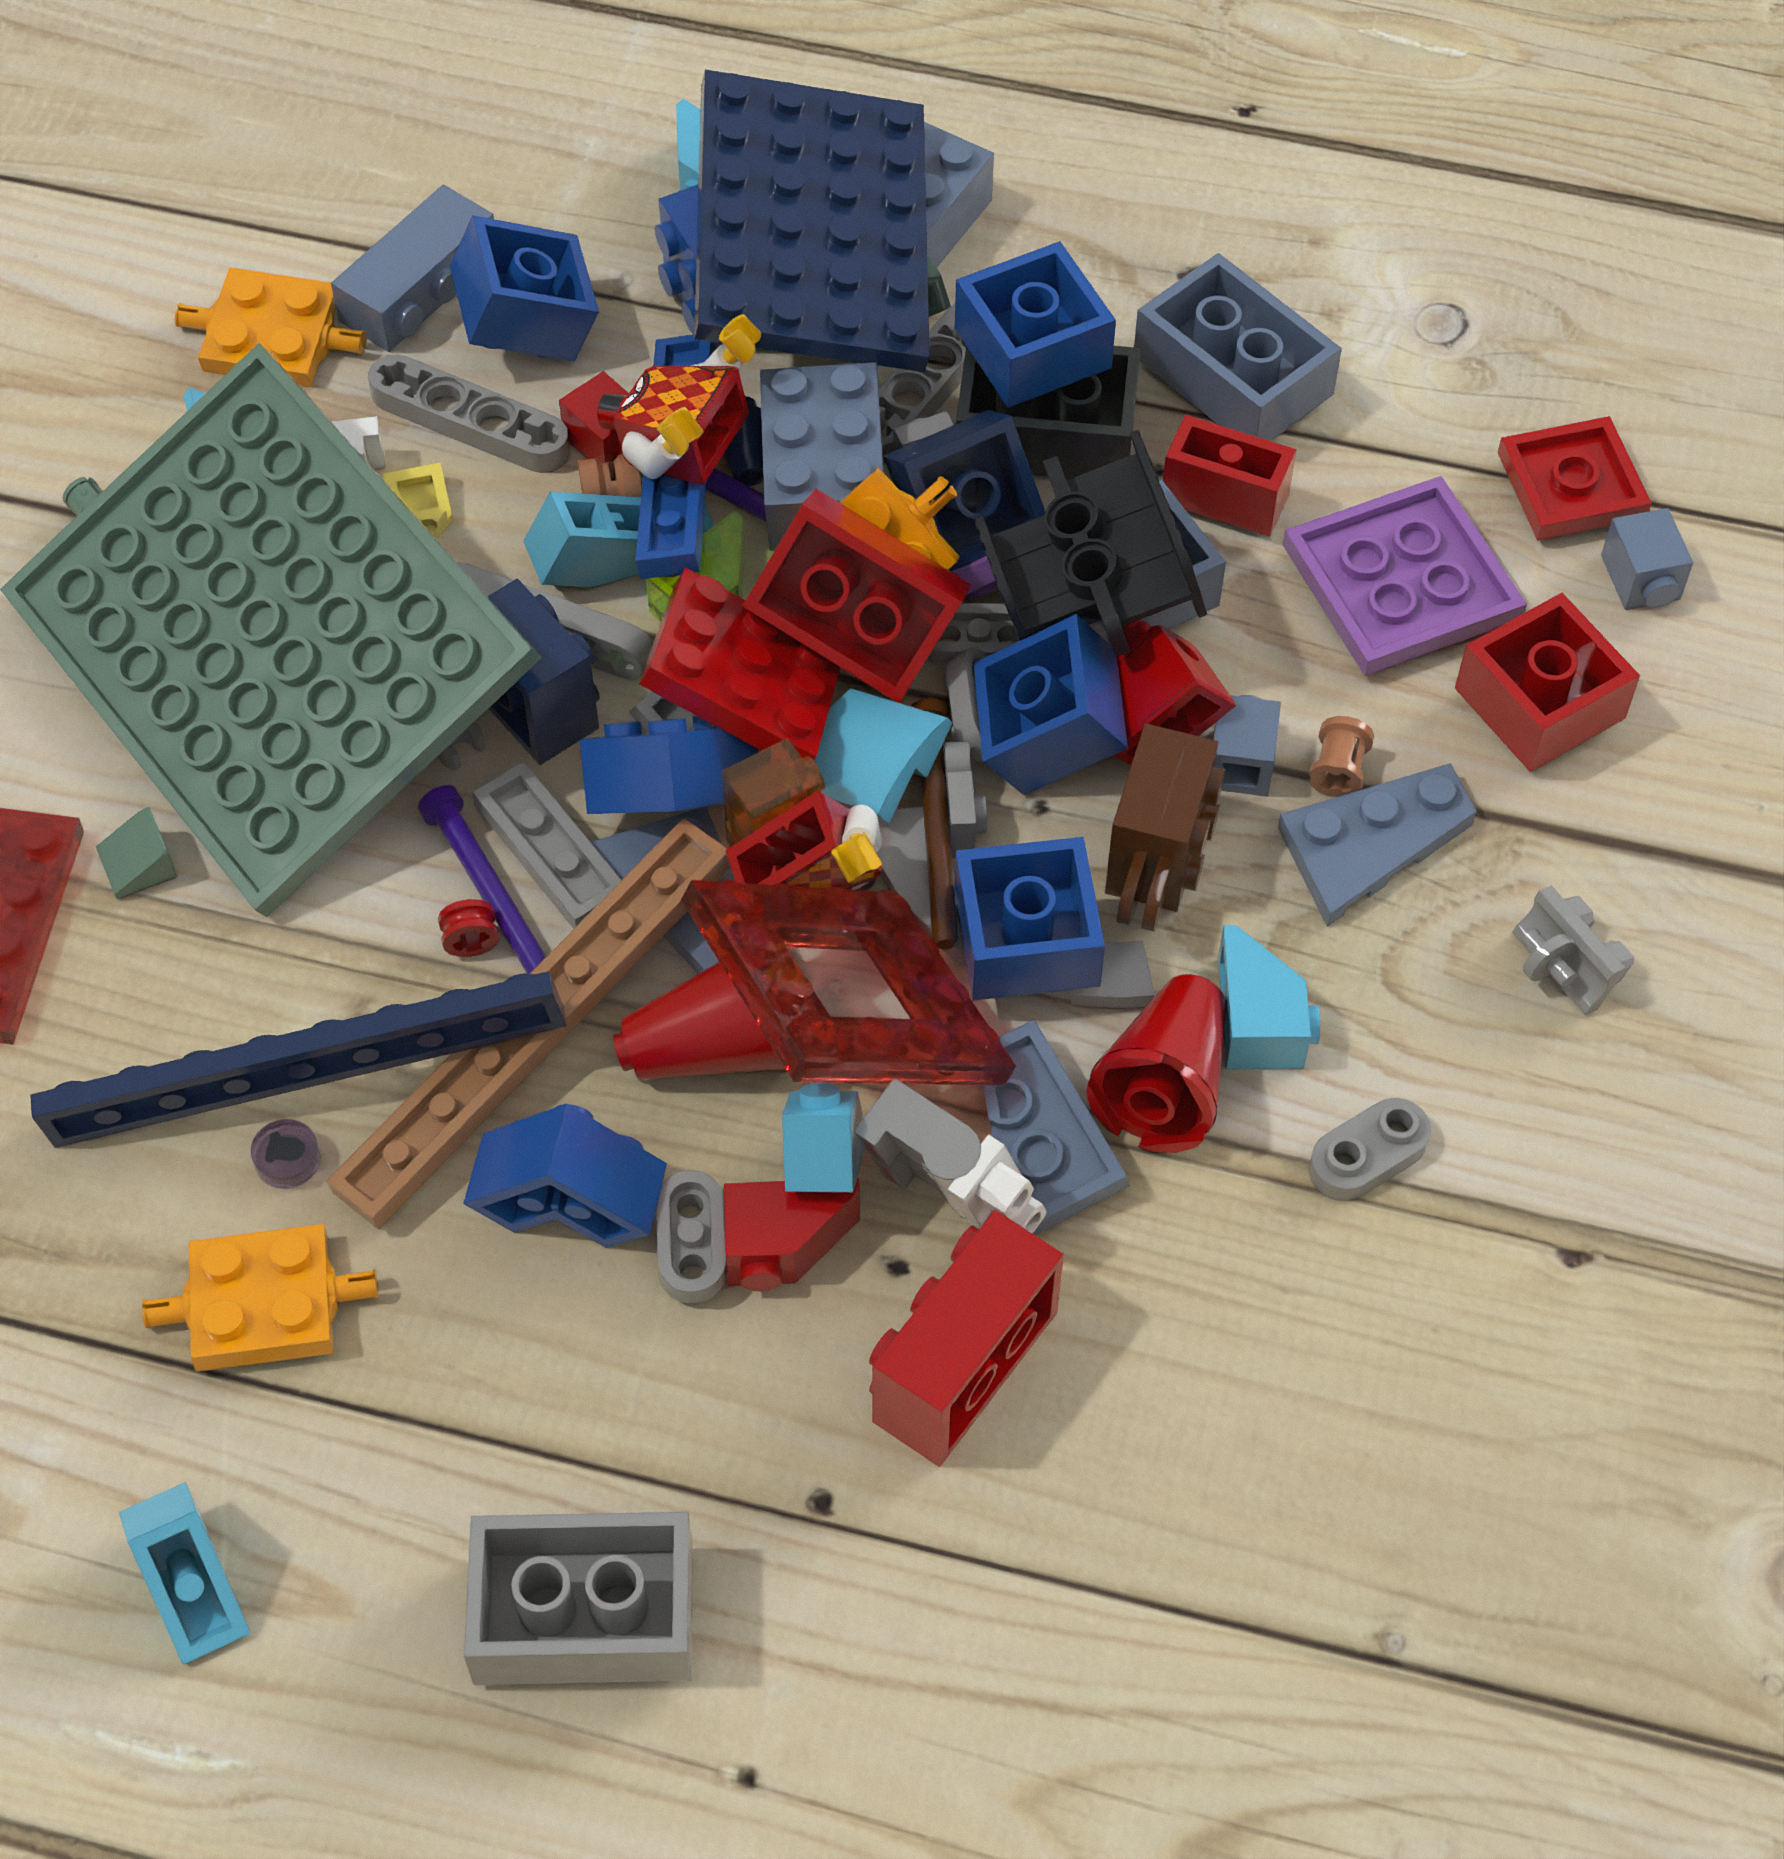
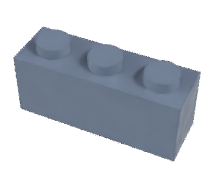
[331,184,494,352]

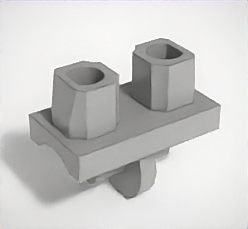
[1512,886,1634,1014]

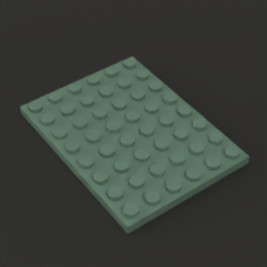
[0,343,542,917]

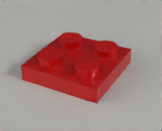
[1497,416,1652,541]

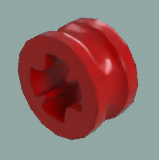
[438,899,500,957]

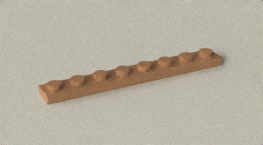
[326,818,731,1230]

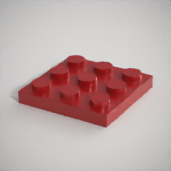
[639,567,840,774]

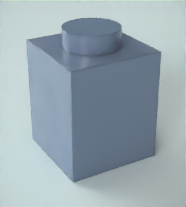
[1601,508,1693,610]
[1213,695,1281,797]

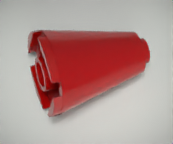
[613,941,801,1080]
[1086,974,1227,1153]

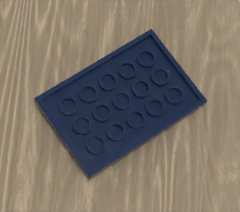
[694,69,930,372]

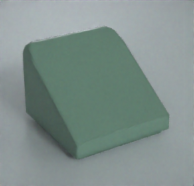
[96,807,177,899]

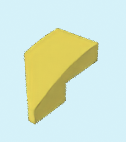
[383,462,453,539]

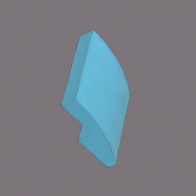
[781,688,953,824]

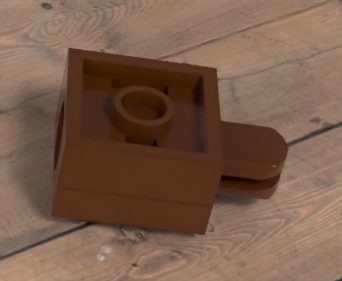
[1105,723,1226,932]

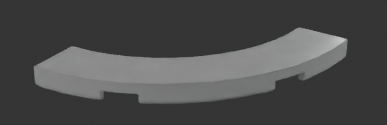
[877,806,1155,1009]

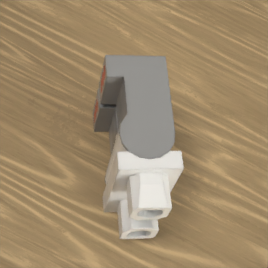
[854,1078,1047,1234]

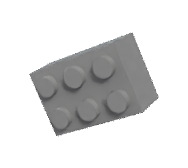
[464,1512,693,1685]

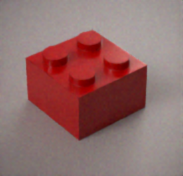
[1455,592,1640,772]

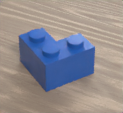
[579,716,763,814]
[463,1103,667,1248]

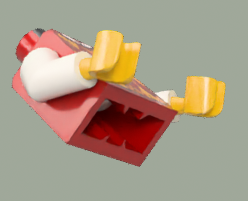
[597,315,762,485]
[710,791,882,957]

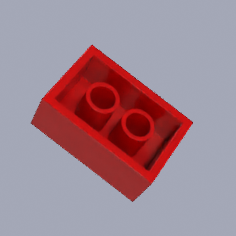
[742,488,972,703]
[869,1210,1064,1467]

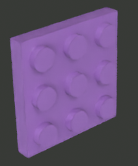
[1282,476,1527,676]

